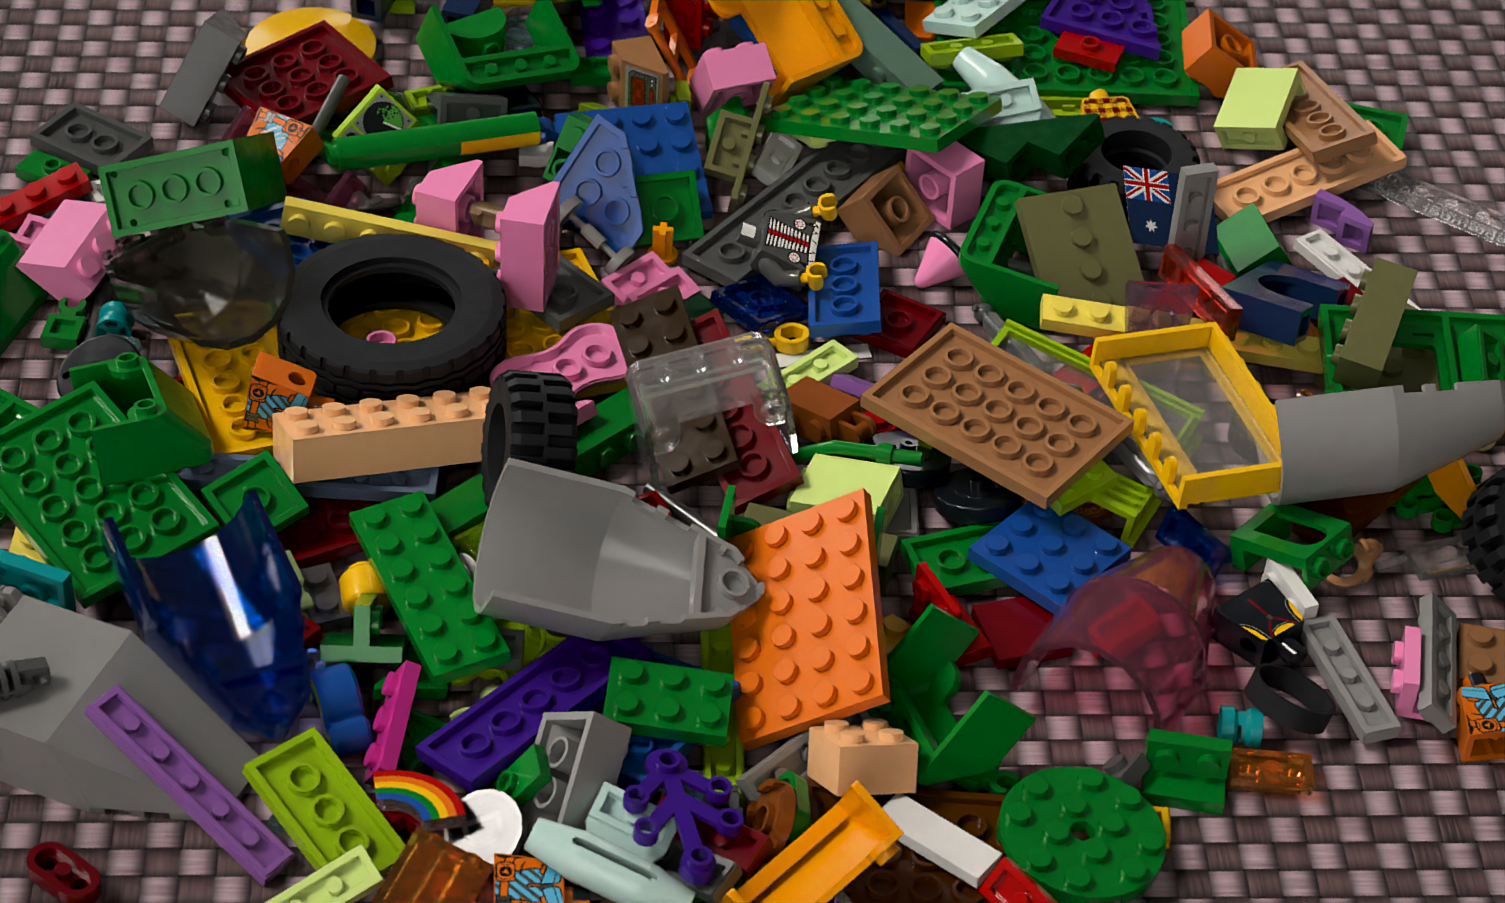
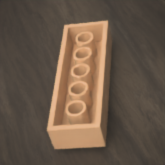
[272,386,491,484]

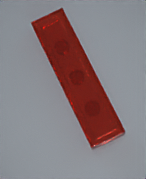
[1158,244,1243,341]

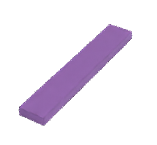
[84,684,296,887]

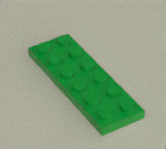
[349,490,511,687]

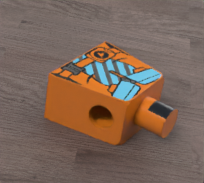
[246,107,325,185]
[242,351,335,433]
[1454,672,1505,763]
[493,853,590,903]

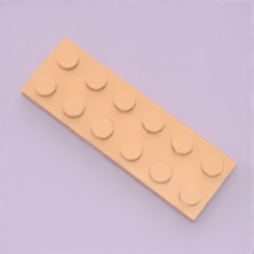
[1214,120,1407,223]

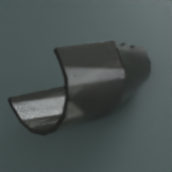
[100,218,296,350]

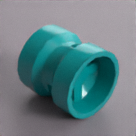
[1217,705,1264,749]

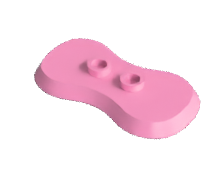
[489,323,630,395]

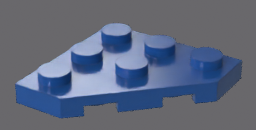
[553,114,646,253]

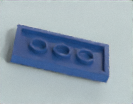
[808,241,882,338]

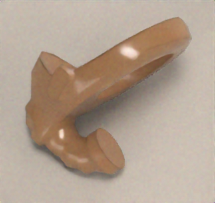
[1323,538,1384,589]

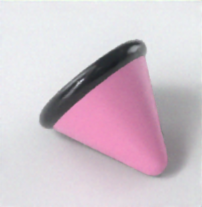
[914,230,966,288]

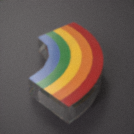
[373,770,467,832]

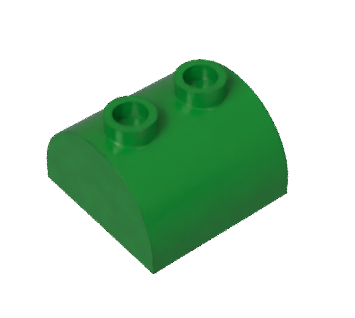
[446,7,507,58]

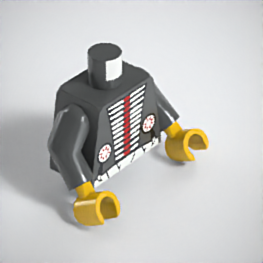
[735,193,838,292]

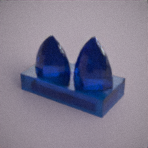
[1155,506,1232,582]

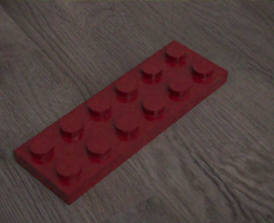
[691,308,804,515]

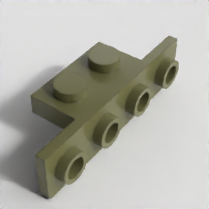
[703,82,774,214]

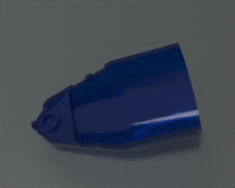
[101,490,312,740]

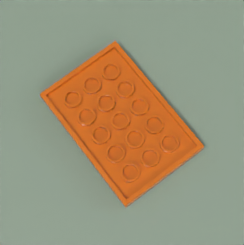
[729,488,891,751]

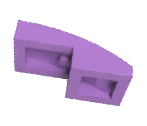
[1309,189,1374,254]

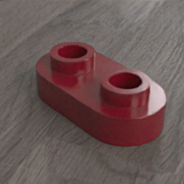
[26,841,102,903]

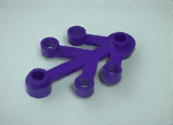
[622,749,743,886]

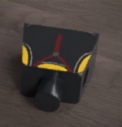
[1209,579,1307,668]

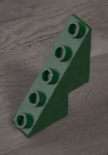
[957,113,1105,183]

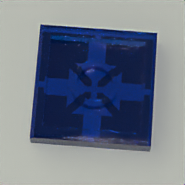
[710,274,808,337]

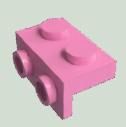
[1390,626,1424,720]

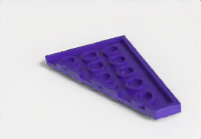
[1039,0,1162,60]

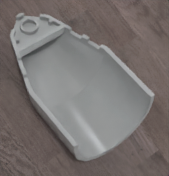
[1254,380,1505,506]
[472,458,765,641]

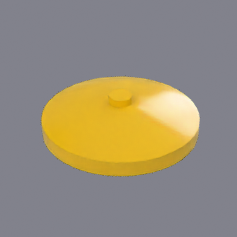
[245,7,377,61]

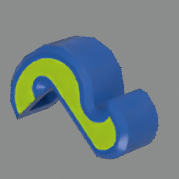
[307,662,373,758]

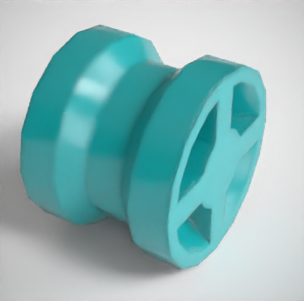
[95,301,136,341]

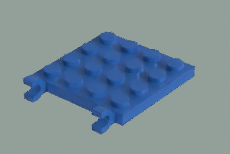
[538,101,713,232]

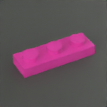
[363,660,421,787]

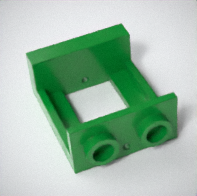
[1229,503,1354,591]

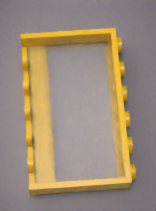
[1089,321,1281,510]

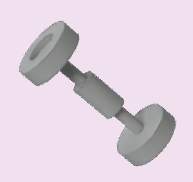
[560,195,636,275]

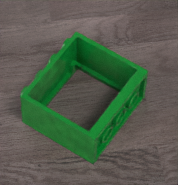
[97,131,288,238]

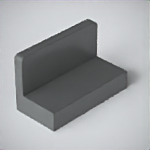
[433,92,508,124]

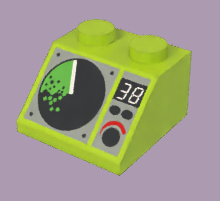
[332,84,423,187]

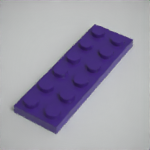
[415,635,653,793]

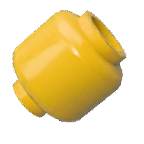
[339,561,392,618]

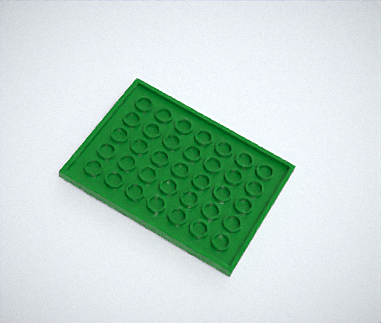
[933,0,1200,107]

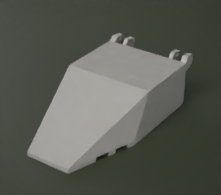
[0,585,259,821]

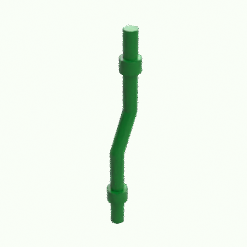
[788,440,925,467]

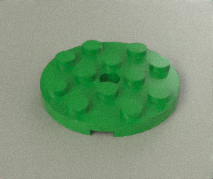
[996,767,1167,903]

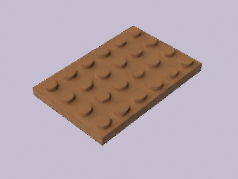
[860,322,1134,510]

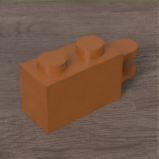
[776,376,877,443]

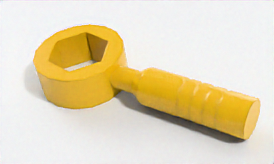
[734,322,810,355]

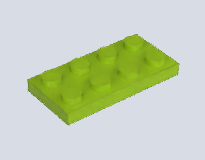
[242,727,412,877]

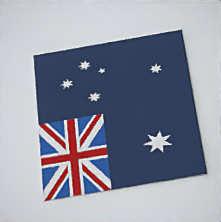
[1123,166,1219,255]

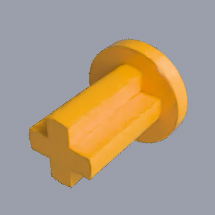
[647,222,678,266]

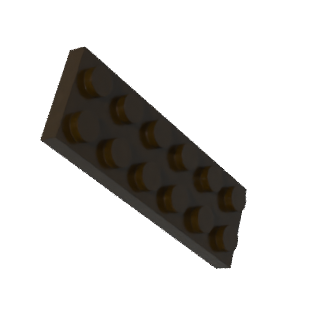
[609,285,741,494]

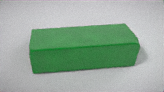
[1457,324,1505,382]

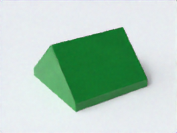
[1216,202,1294,278]

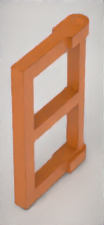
[645,0,698,104]

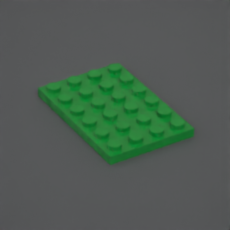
[759,75,1002,153]
[0,380,221,609]

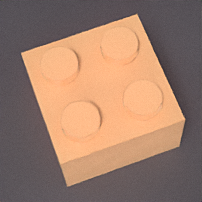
[807,718,919,796]

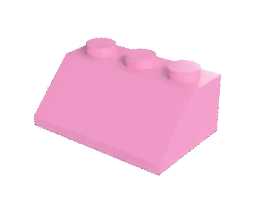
[412,159,484,238]
[495,181,560,312]
[15,199,133,308]

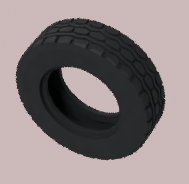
[276,234,507,405]

